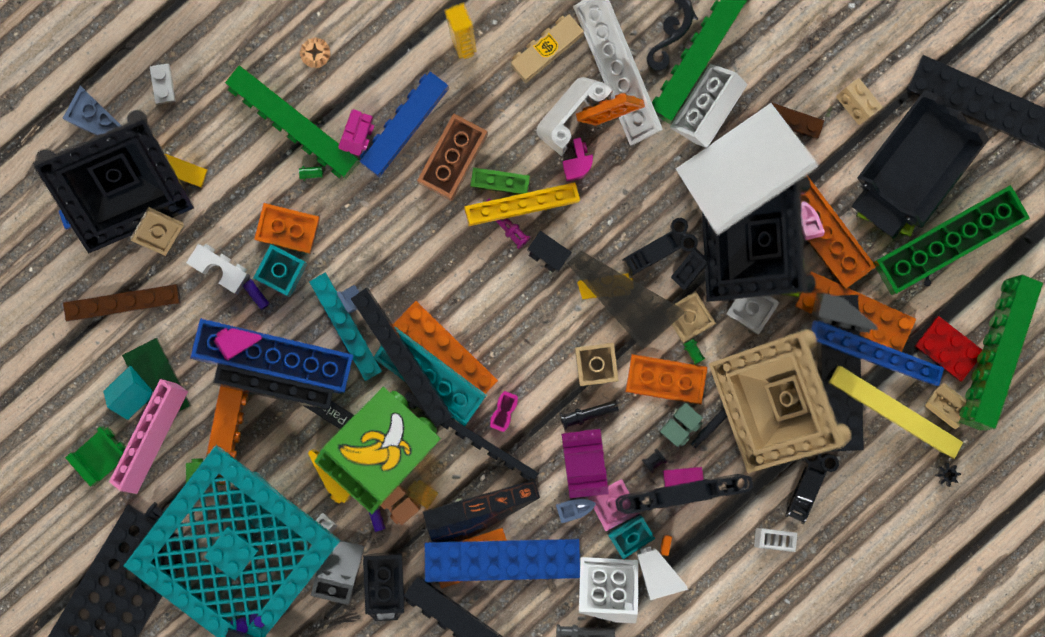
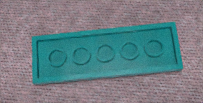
[373,327,487,427]

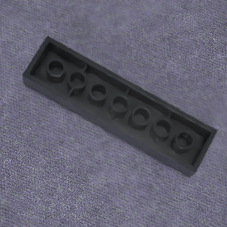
[815,295,864,452]

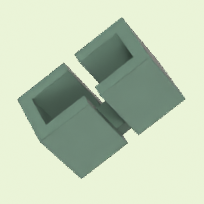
[659,403,703,447]

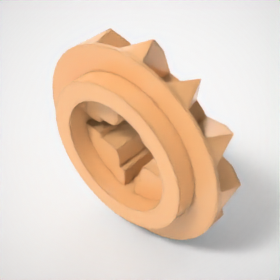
[300,37,330,68]

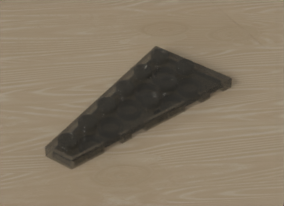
[567,251,687,349]

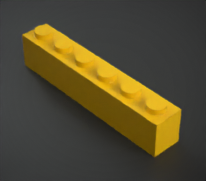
[445,3,477,59]

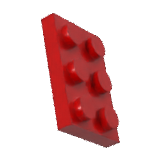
[914,316,983,382]

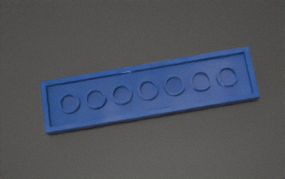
[425,539,580,582]

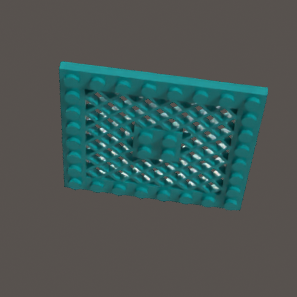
[124,445,341,637]

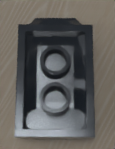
[363,553,405,621]

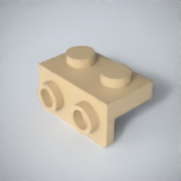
[836,78,883,125]
[925,383,966,430]

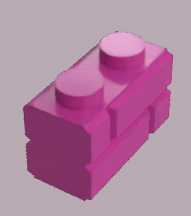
[338,109,375,156]

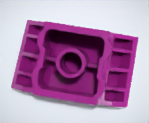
[561,429,609,498]

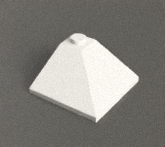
[579,557,638,623]

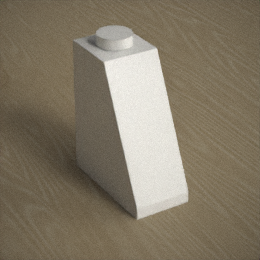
[637,546,688,600]

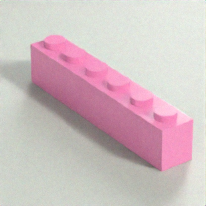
[109,379,188,494]

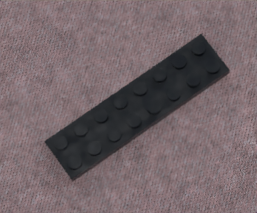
[906,55,1045,151]

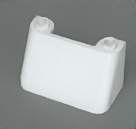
[537,77,613,156]

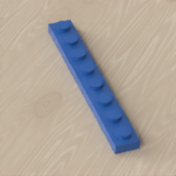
[811,321,944,386]

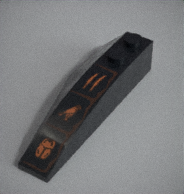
[423,480,540,542]

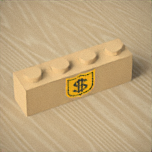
[511,14,584,84]

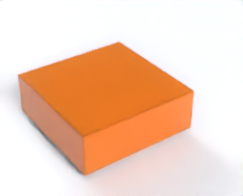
[660,534,672,556]

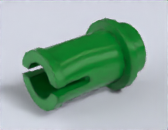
[299,166,323,181]
[683,339,705,364]

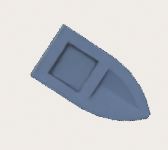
[556,499,596,523]

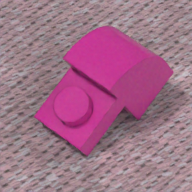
[562,138,593,182]

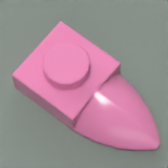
[801,202,825,240]

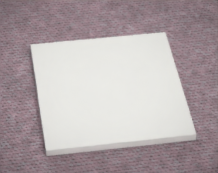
[676,103,818,235]

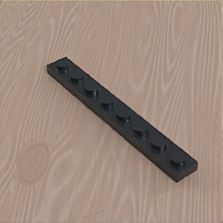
[351,288,453,427]
[404,391,539,481]

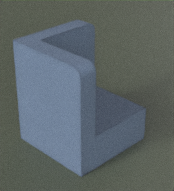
[337,285,359,314]

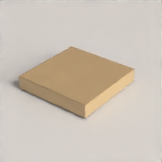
[131,207,184,256]
[663,291,716,344]

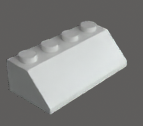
[670,64,748,148]

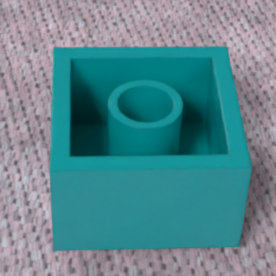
[253,244,308,297]

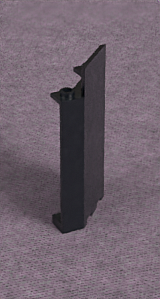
[851,90,989,239]

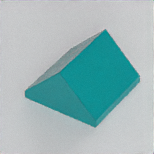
[103,366,154,420]
[607,514,656,559]

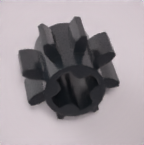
[935,463,961,487]

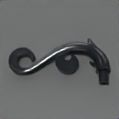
[647,0,698,71]

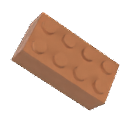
[417,113,488,201]

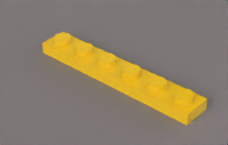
[464,183,580,226]

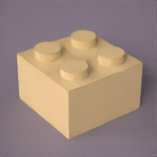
[575,343,619,386]

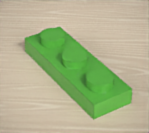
[470,168,530,194]

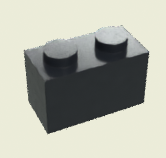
[527,231,572,273]

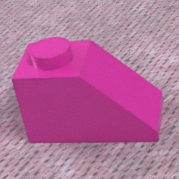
[214,328,262,361]

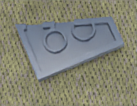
[63,85,122,136]

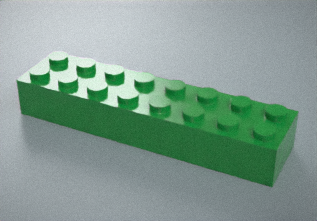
[873,185,1030,296]
[959,274,1043,431]

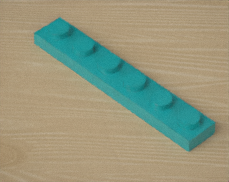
[309,272,382,381]

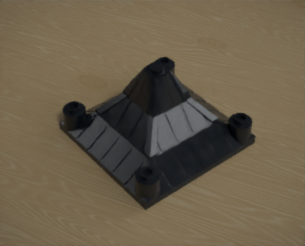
[33,110,194,254]
[702,175,816,302]

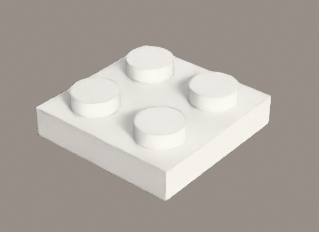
[726,296,780,335]

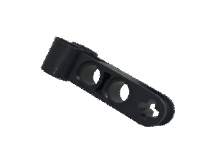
[622,218,698,276]
[785,453,839,524]

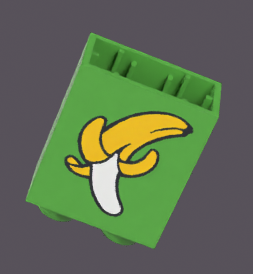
[314,386,441,514]

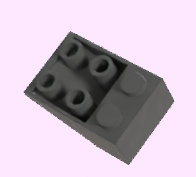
[811,293,877,333]
[311,540,365,605]

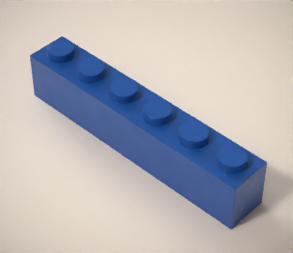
[360,71,449,178]

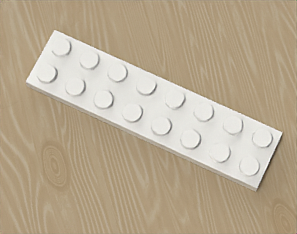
[573,0,663,146]

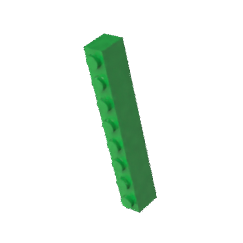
[652,0,747,124]
[225,65,360,179]

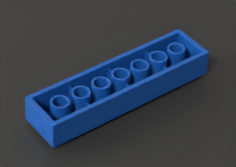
[190,318,353,394]

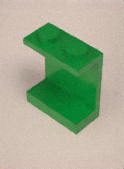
[65,427,126,487]

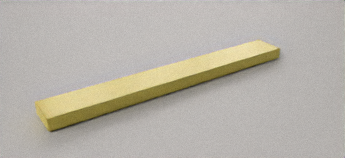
[829,366,963,459]

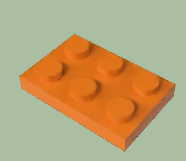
[576,93,645,126]
[254,203,320,254]

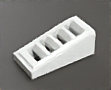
[754,528,797,552]

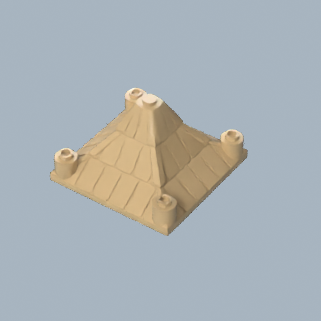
[709,330,851,473]

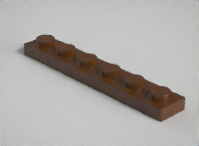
[63,284,181,322]

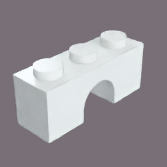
[186,243,250,295]

